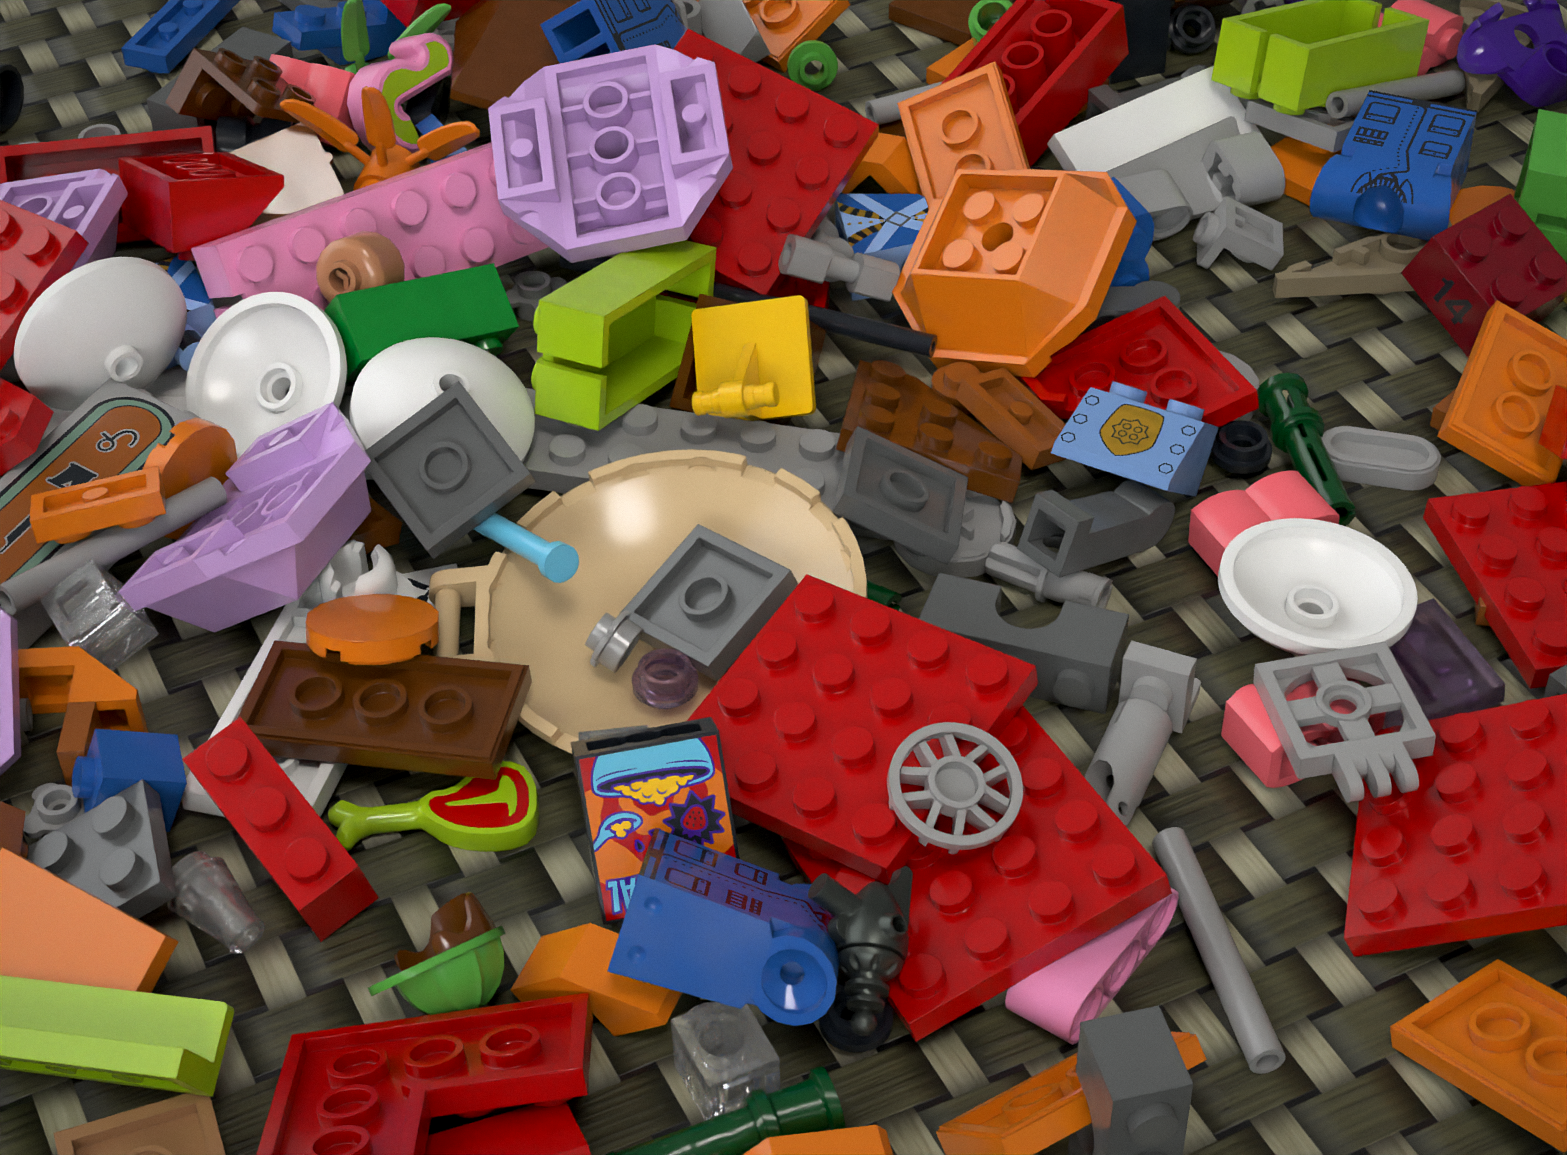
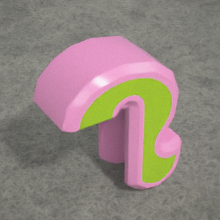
[347,33,453,154]

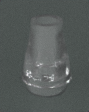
[167,851,265,954]

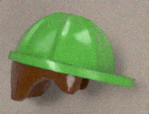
[368,892,506,1015]

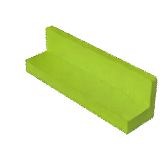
[0,975,234,1097]

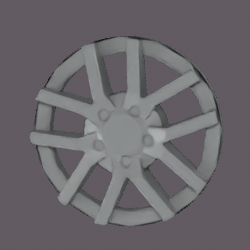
[886,722,1023,854]

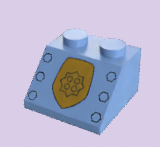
[1051,381,1219,497]

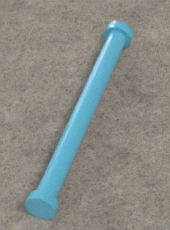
[473,513,579,583]

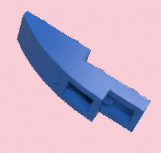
[272,0,407,65]

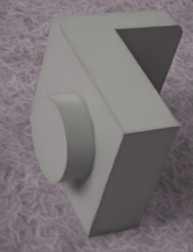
[1118,640,1201,733]

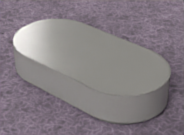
[1321,426,1441,491]

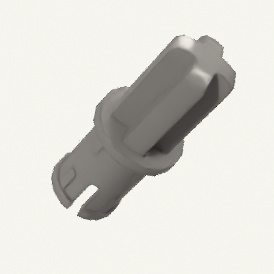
[985,542,1112,609]

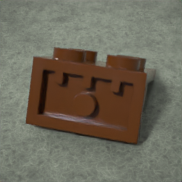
[165,48,316,123]

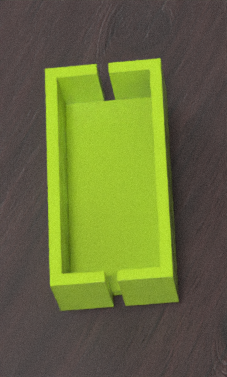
[1211,0,1430,115]
[531,240,716,431]

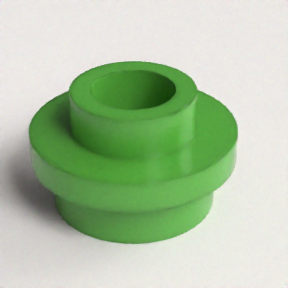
[787,40,838,91]

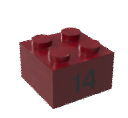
[1401,194,1567,358]

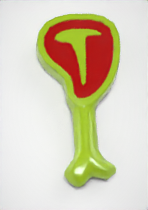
[328,761,539,852]

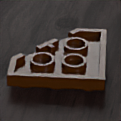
[836,360,1022,503]

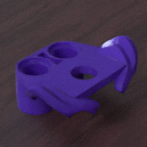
[1457,0,1567,107]

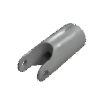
[1084,698,1173,826]

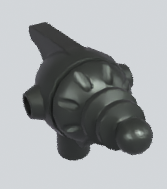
[808,866,913,1036]

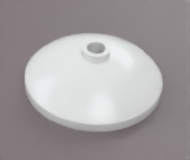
[14,257,187,411]
[185,292,347,460]
[349,337,535,463]
[1218,518,1418,656]

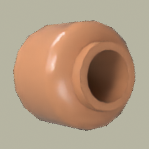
[316,231,405,303]

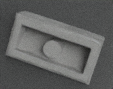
[698,0,771,62]

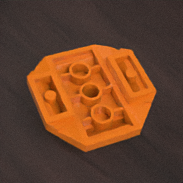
[892,169,1137,378]

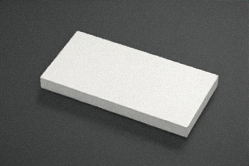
[1047,66,1270,172]

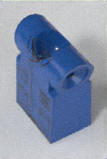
[540,0,687,63]
[1310,90,1477,241]
[607,828,839,1026]

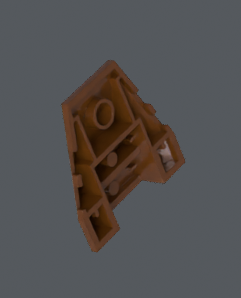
[450,0,581,110]

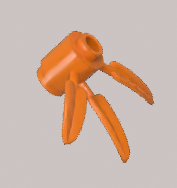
[280,86,480,191]

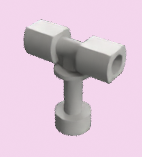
[778,216,900,302]

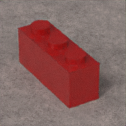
[182,716,379,942]

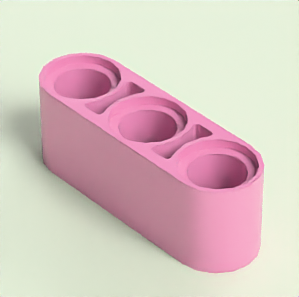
[1005,888,1179,1045]

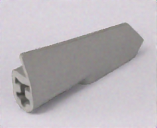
[1106,116,1285,241]

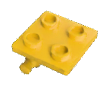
[691,295,816,421]

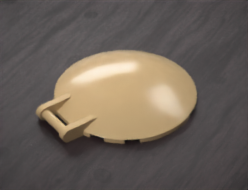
[429,449,867,754]

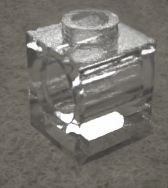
[40,559,159,671]
[671,1002,780,1121]

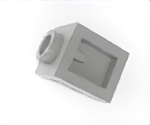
[1193,196,1284,271]

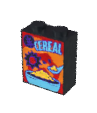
[571,717,740,929]

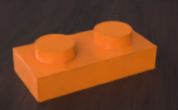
[30,466,166,544]

